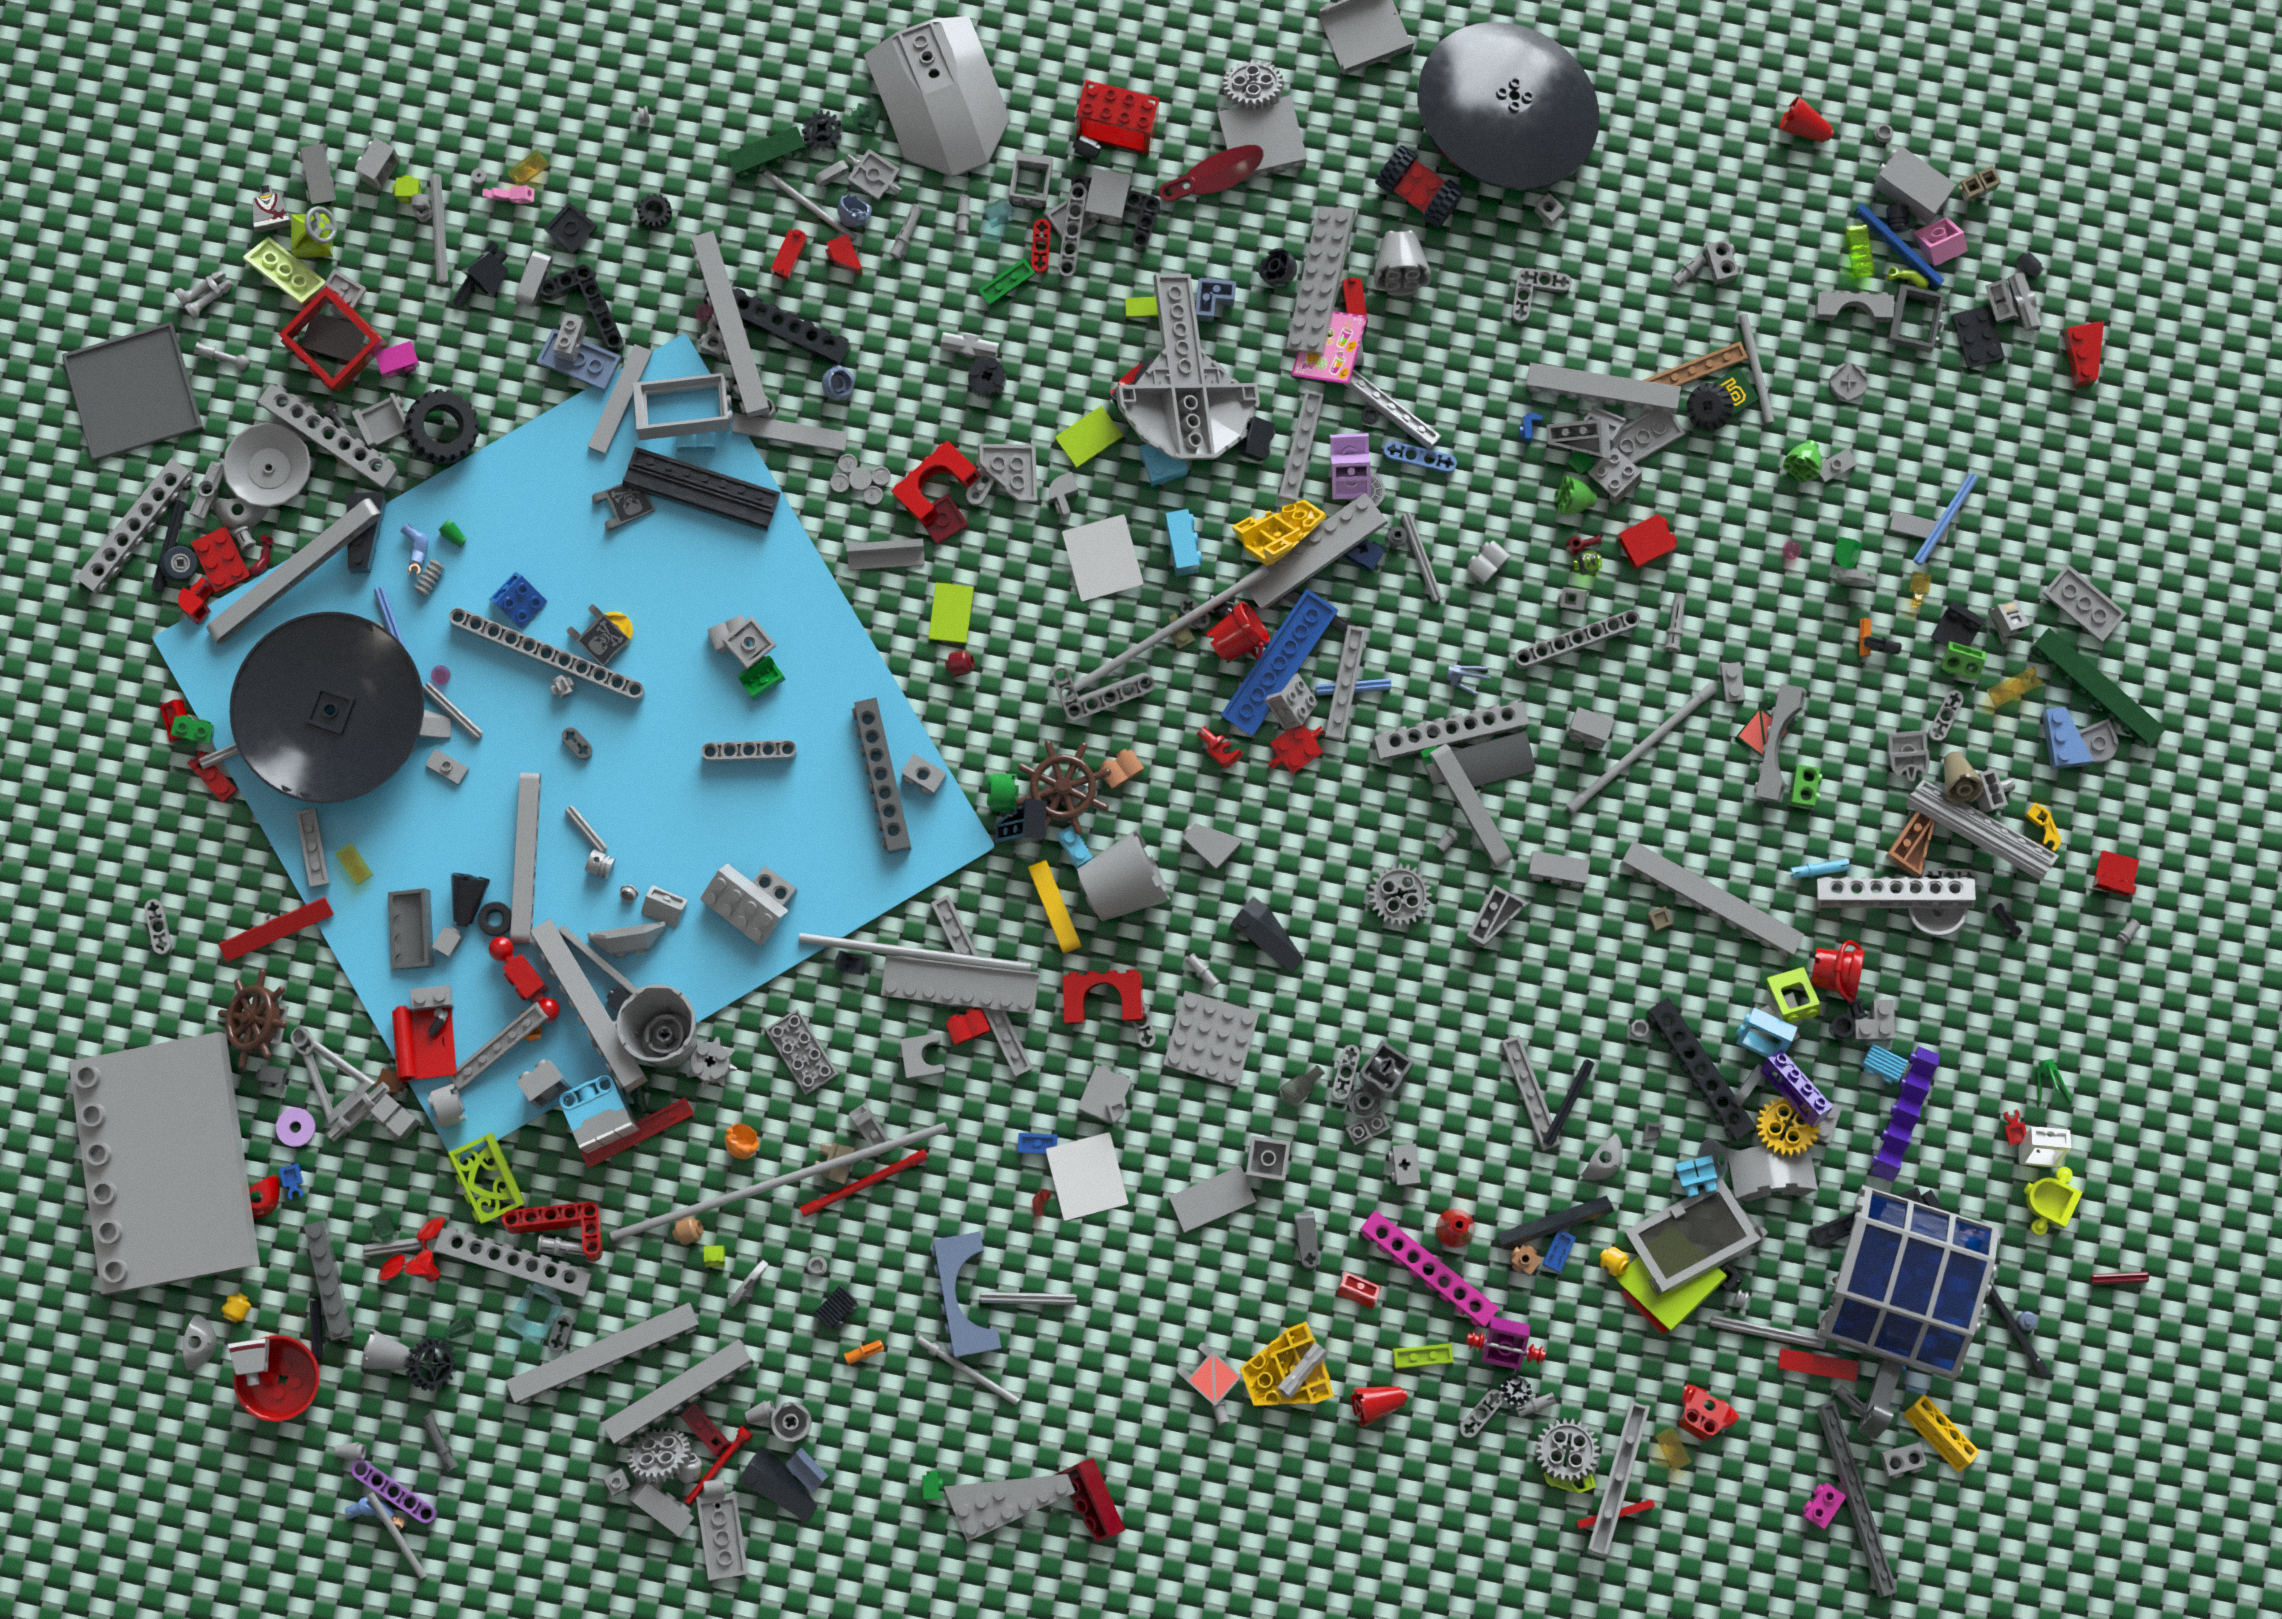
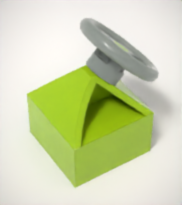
[291,206,337,258]

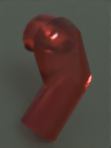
[1032,1189,1051,1217]

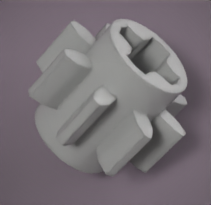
[550,675,575,699]

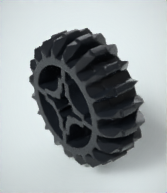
[404,1337,458,1391]

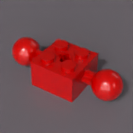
[488,937,560,1023]

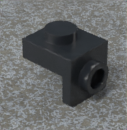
[835,950,868,976]

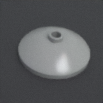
[1908,890,1968,936]

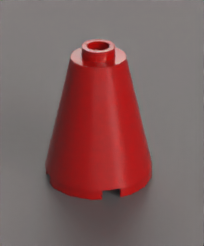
[1779,96,1834,143]
[1436,1209,1475,1248]
[1350,1386,1408,1427]

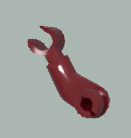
[249,535,274,576]

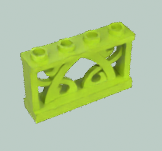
[447,1132,526,1224]

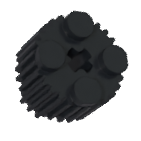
[968,357,1006,400]

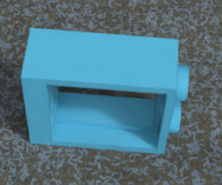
[1736,1008,1797,1058]

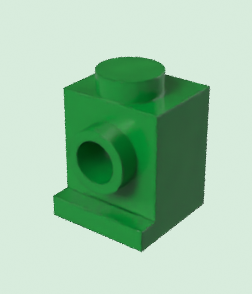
[922,1471,944,1500]

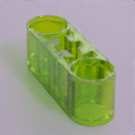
[1846,223,1874,278]

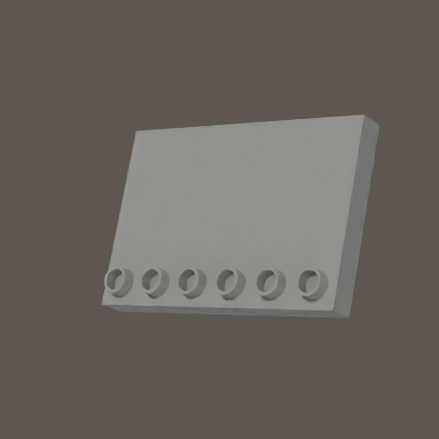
[68,1032,260,1295]

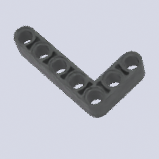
[1857,1345,1906,1439]

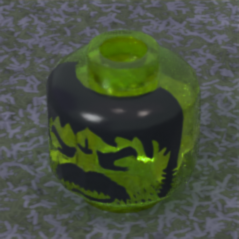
[1573,550,1602,576]

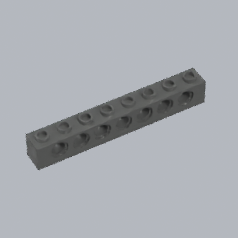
[852,697,912,854]

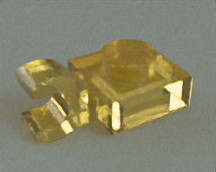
[1909,571,1932,607]

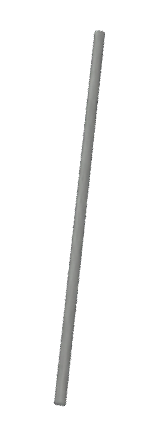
[610,1122,948,1242]

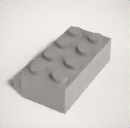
[700,864,789,946]
[516,1059,571,1110]

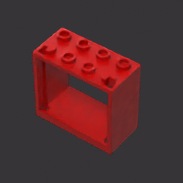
[1076,80,1159,155]
[278,286,388,392]

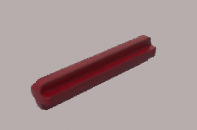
[2090,1272,2149,1285]

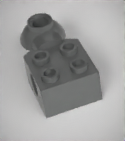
[1349,1040,1414,1118]

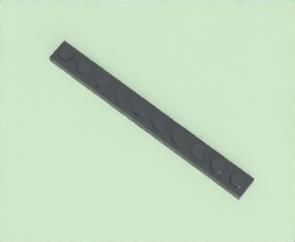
[1816,1400,1898,1598]

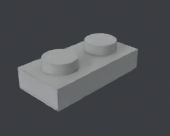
[1720,662,1745,703]

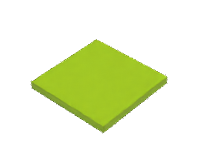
[1615,1224,1727,1332]

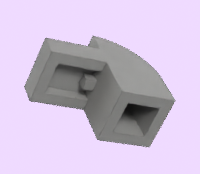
[1049,472,1078,519]

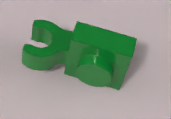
[1567,451,1594,478]

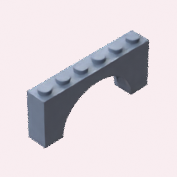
[931,1231,1001,1358]

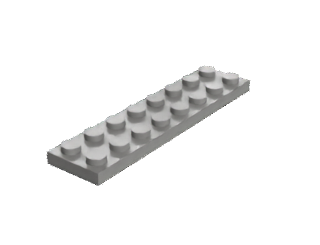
[1286,206,1356,355]

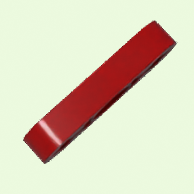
[1031,219,1050,274]

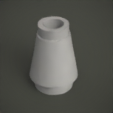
[745,1400,775,1423]
[335,1442,366,1462]

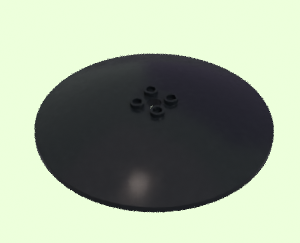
[1417,22,1600,190]
[229,612,425,803]

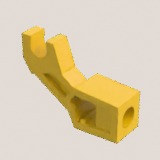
[2025,802,2061,852]

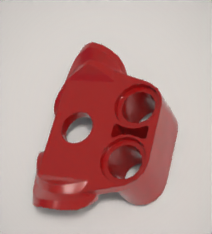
[1679,1384,1739,1441]

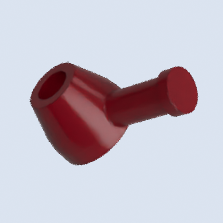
[1565,535,1602,556]

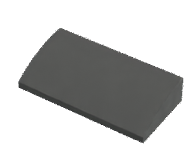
[1452,731,1536,787]
[388,888,434,970]

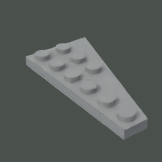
[944,1474,1076,1542]

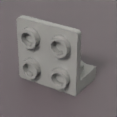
[1588,448,1642,505]
[1264,673,1318,730]

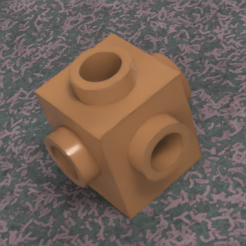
[1510,1245,1542,1276]

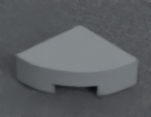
[1106,1098,1126,1124]

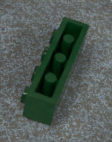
[727,126,806,179]

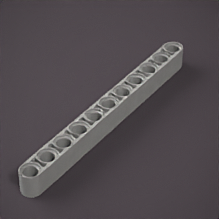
[206,498,381,644]
[449,608,645,702]

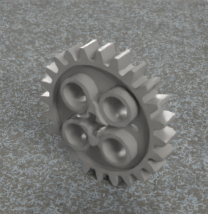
[1223,60,1284,110]
[1368,863,1432,927]
[1535,1418,1600,1483]
[627,1428,692,1483]

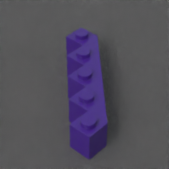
[1870,1046,1940,1183]

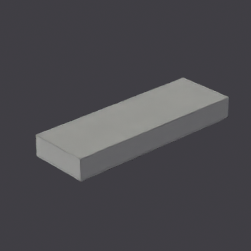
[1889,511,1950,544]

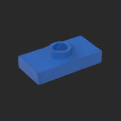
[1542,1230,1576,1273]

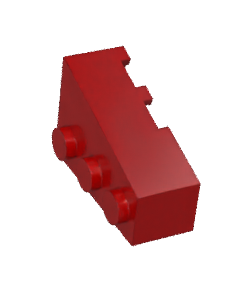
[2062,321,2104,388]

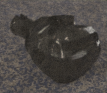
[1278,1065,1325,1108]

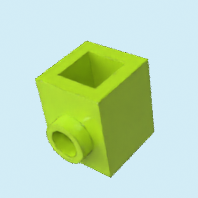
[392,175,422,204]

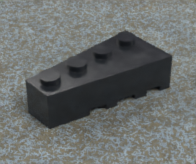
[346,492,388,574]

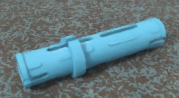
[1790,859,1850,880]

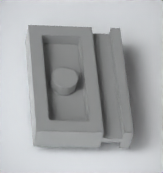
[1583,406,1627,444]

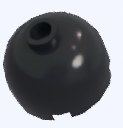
[1259,248,1297,287]

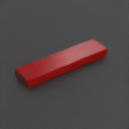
[1777,1349,1859,1382]
[1575,1499,1655,1529]

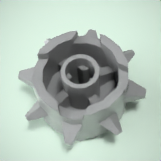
[687,1037,737,1089]

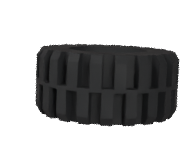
[403,389,480,465]

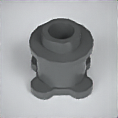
[1386,526,1408,550]

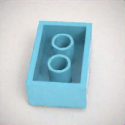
[1165,509,1202,577]

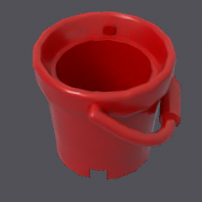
[1207,601,1270,663]
[1811,940,1865,1003]

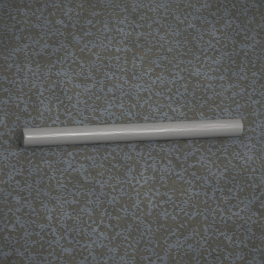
[367,1492,427,1579]

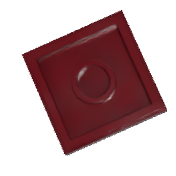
[924,494,969,546]

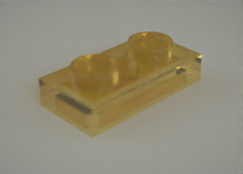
[507,149,549,186]
[335,842,373,886]
[1654,1427,1692,1471]

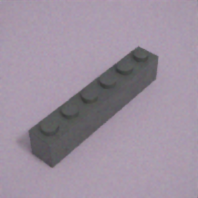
[304,1220,354,1342]

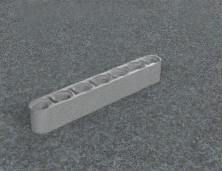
[1514,610,1640,669]
[1429,744,1513,868]

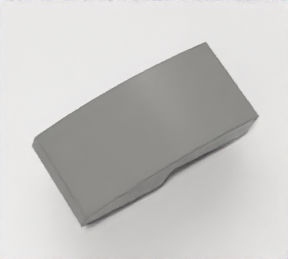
[1346,1110,1391,1145]

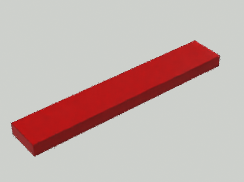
[218,896,334,962]
[580,1097,694,1168]

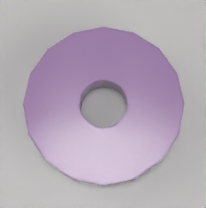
[276,1108,316,1147]

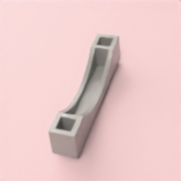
[1754,684,1807,803]

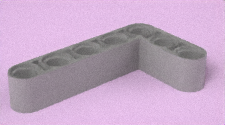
[1050,664,1155,720]

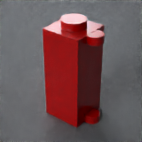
[771,229,808,281]
[1341,277,1368,327]

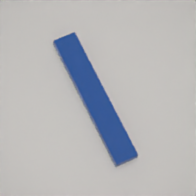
[1854,203,1944,290]

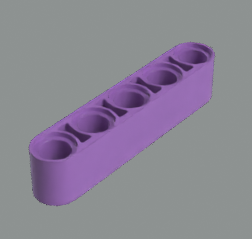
[351,1461,437,1523]

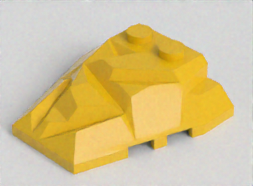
[1232,500,1326,566]
[1240,1322,1334,1406]

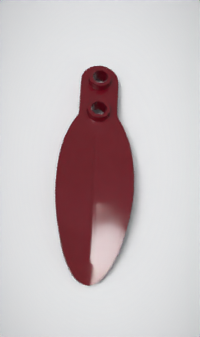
[1159,145,1264,203]

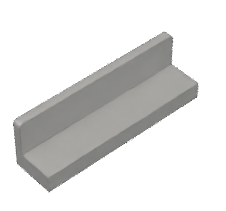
[846,539,925,570]

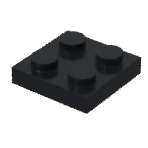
[544,202,598,255]

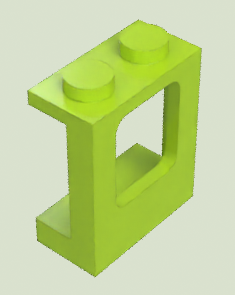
[1767,967,1820,1024]

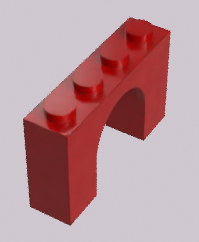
[891,440,981,527]
[1063,969,1144,1025]

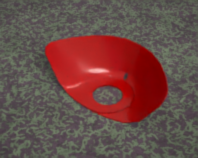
[249,1175,280,1219]

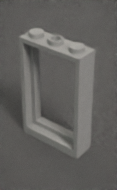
[633,373,733,441]

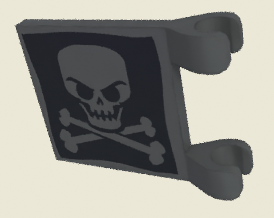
[592,484,655,531]
[567,604,630,667]

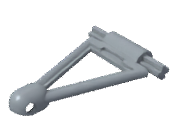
[291,1027,390,1142]

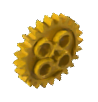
[1756,1096,1820,1158]

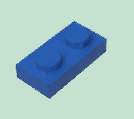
[1018,1133,1058,1154]

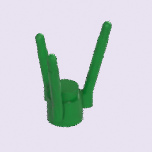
[2036,1059,2072,1103]

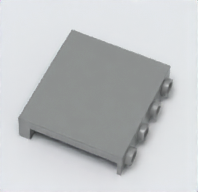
[1217,95,1307,182]

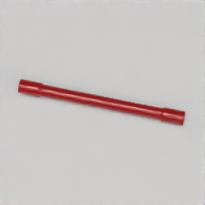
[799,1149,929,1218]

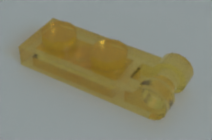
[1987,667,2043,707]

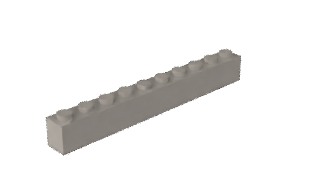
[690,231,770,418]
[1620,841,1805,957]
[530,918,648,1093]
[506,1303,700,1405]

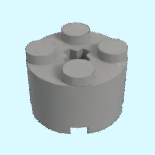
[428,1083,467,1128]
[771,1402,812,1443]

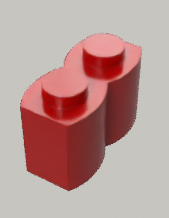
[945,1007,990,1046]

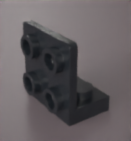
[1931,601,1986,647]

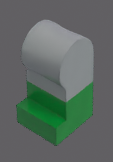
[1419,745,1444,785]

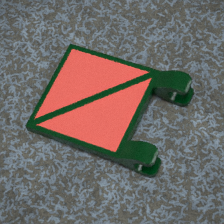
[1736,696,1798,759]

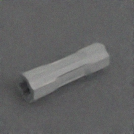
[1277,1343,1328,1399]

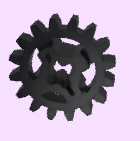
[802,110,843,152]

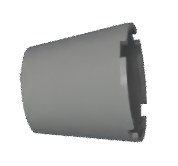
[1077,830,1170,921]
[617,984,697,1068]

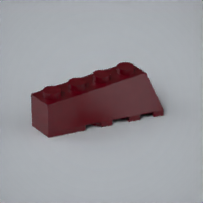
[1055,1457,1125,1543]

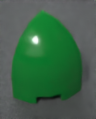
[1834,536,1863,569]

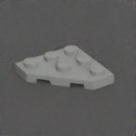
[978,444,1038,502]

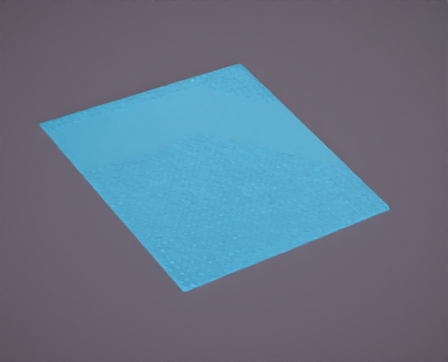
[153,334,995,1163]

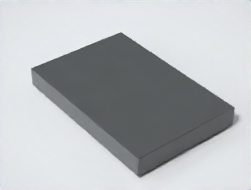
[301,313,366,362]

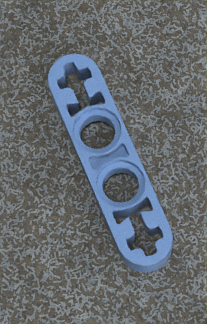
[1384,441,1457,473]

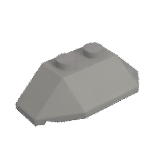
[587,921,667,958]

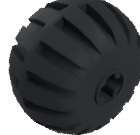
[1686,383,1734,431]

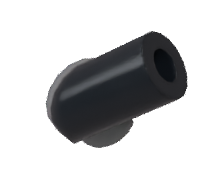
[427,1007,448,1036]

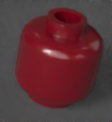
[945,650,975,677]

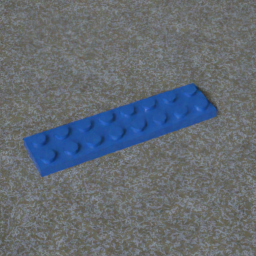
[1220,589,1339,737]

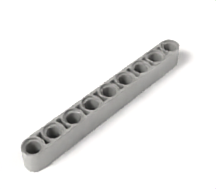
[510,773,541,944]

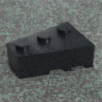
[995,798,1047,846]

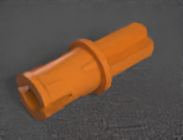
[1857,618,1871,657]
[844,1340,884,1365]

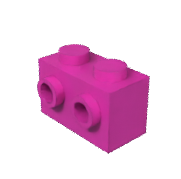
[374,341,420,379]
[1802,1482,1846,1529]

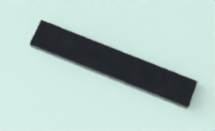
[1809,1187,1925,1248]
[1496,1195,1614,1250]

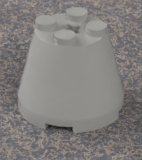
[1374,230,1431,296]

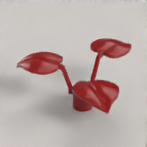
[377,1217,445,1283]

